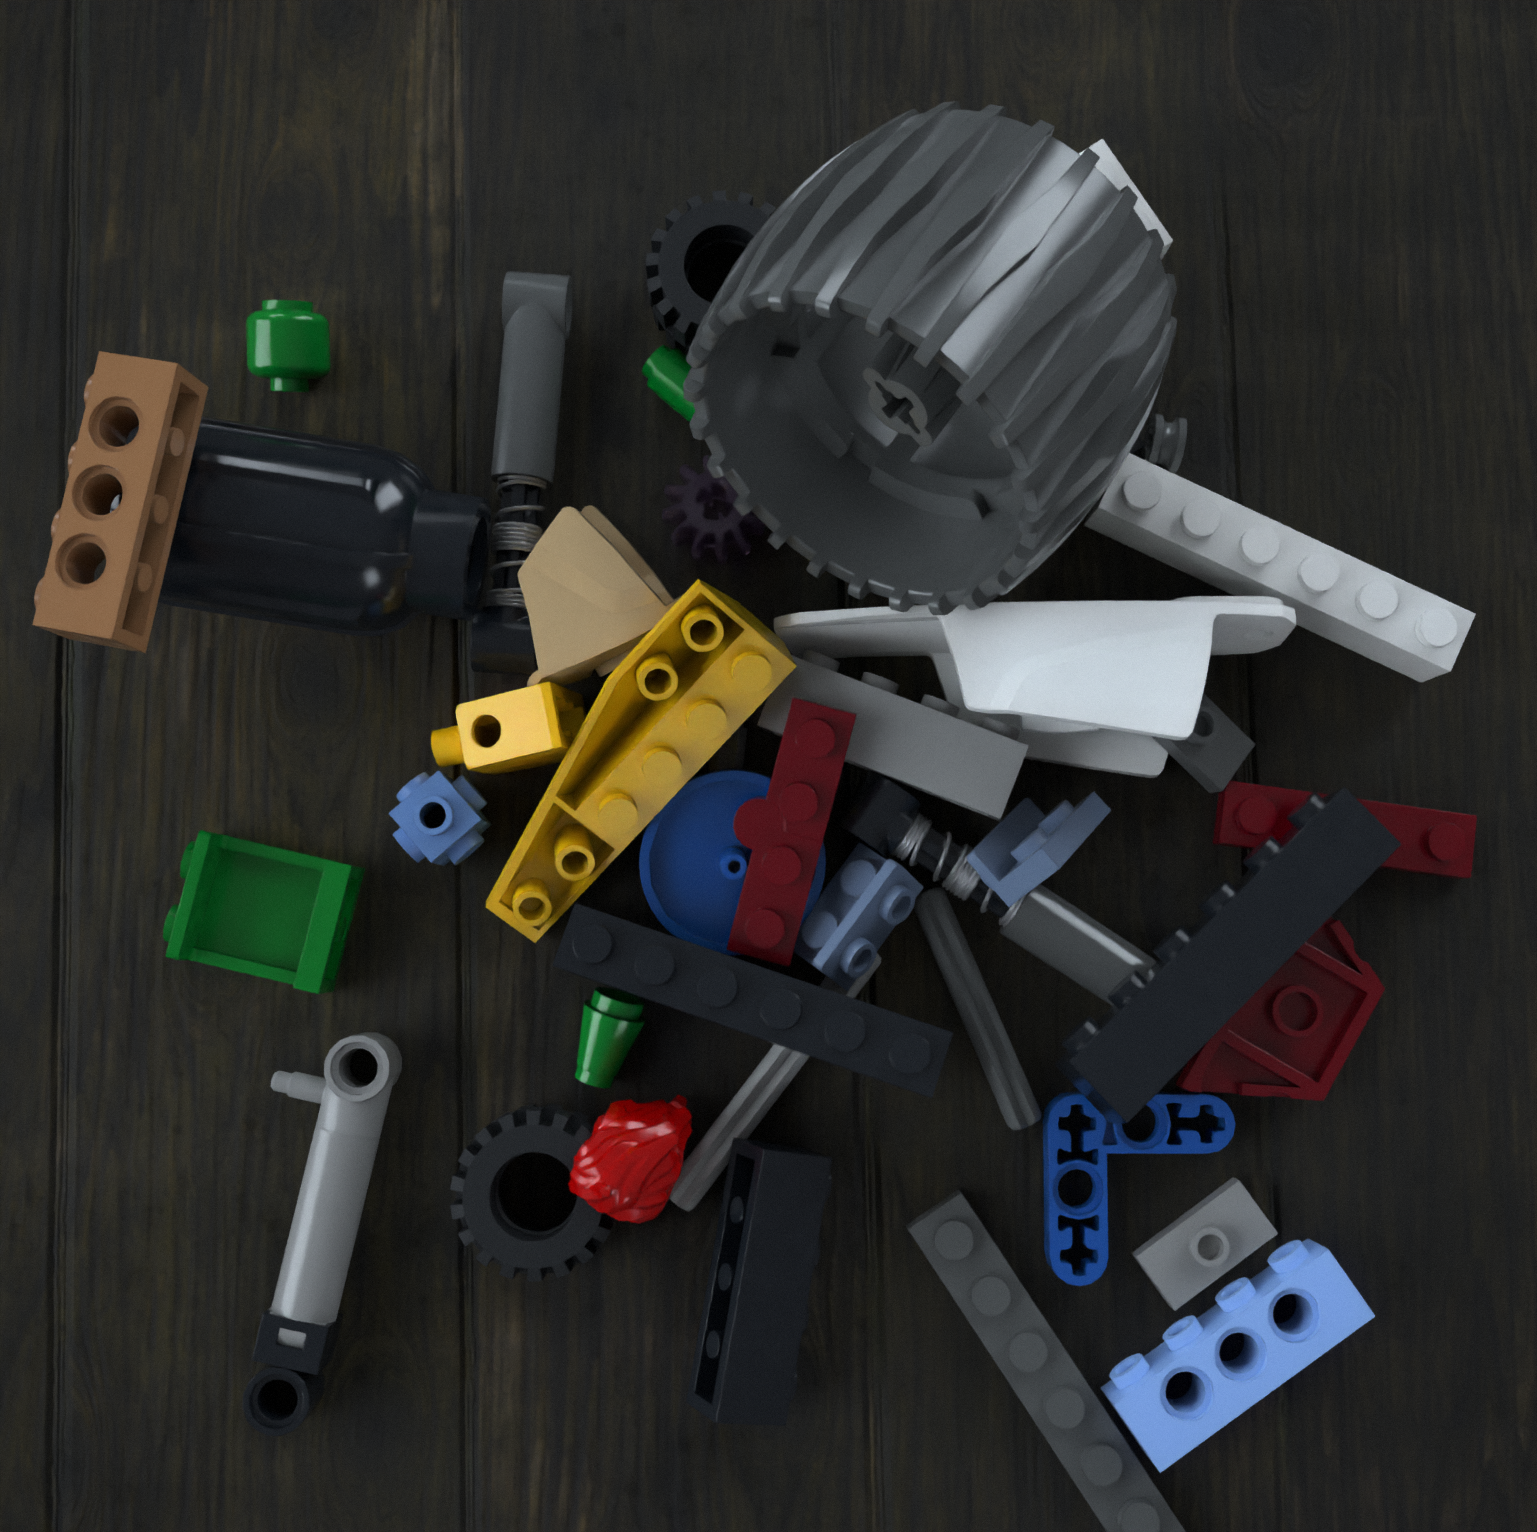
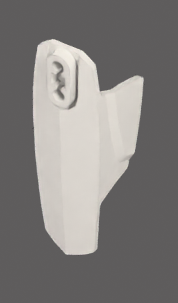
[774,596,1296,778]

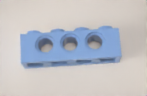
[1101,1238,1375,1473]

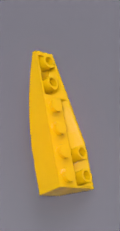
[486,579,797,943]

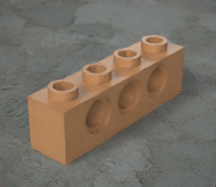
[32,351,209,653]

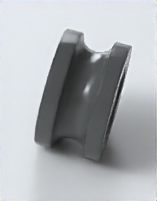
[1142,413,1187,474]

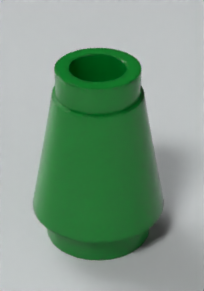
[575,987,646,1088]

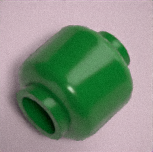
[246,300,330,392]

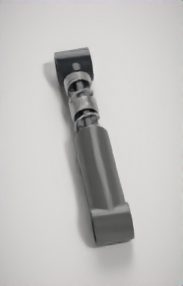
[470,271,573,676]
[833,771,1157,1006]

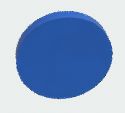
[639,768,826,956]

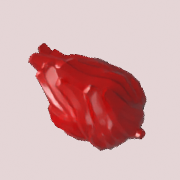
[568,1094,692,1224]

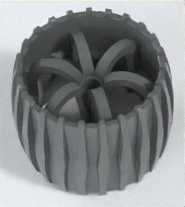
[683,101,1177,615]

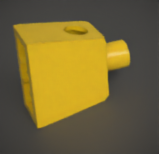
[431,681,586,775]

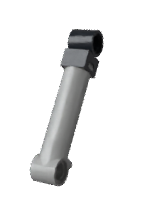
[242,1032,402,1436]

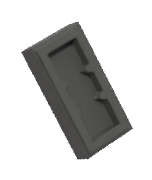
[1151,693,1255,793]

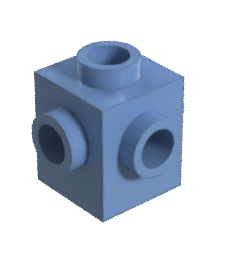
[389,770,492,866]

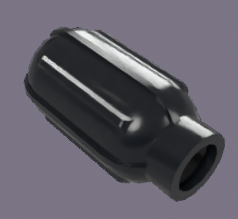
[110,416,491,636]

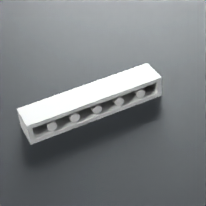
[1084,453,1476,683]

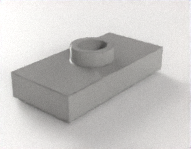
[1131,1177,1278,1311]

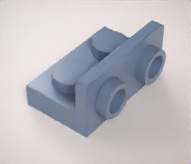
[967,791,1111,907]
[793,842,924,991]

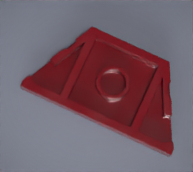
[1175,916,1385,1101]

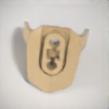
[518,505,684,687]

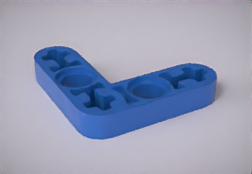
[1043,1092,1236,1286]

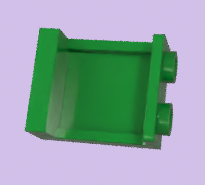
[163,830,365,994]

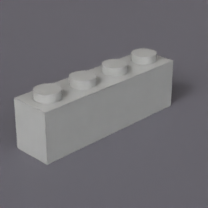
[757,649,1029,821]

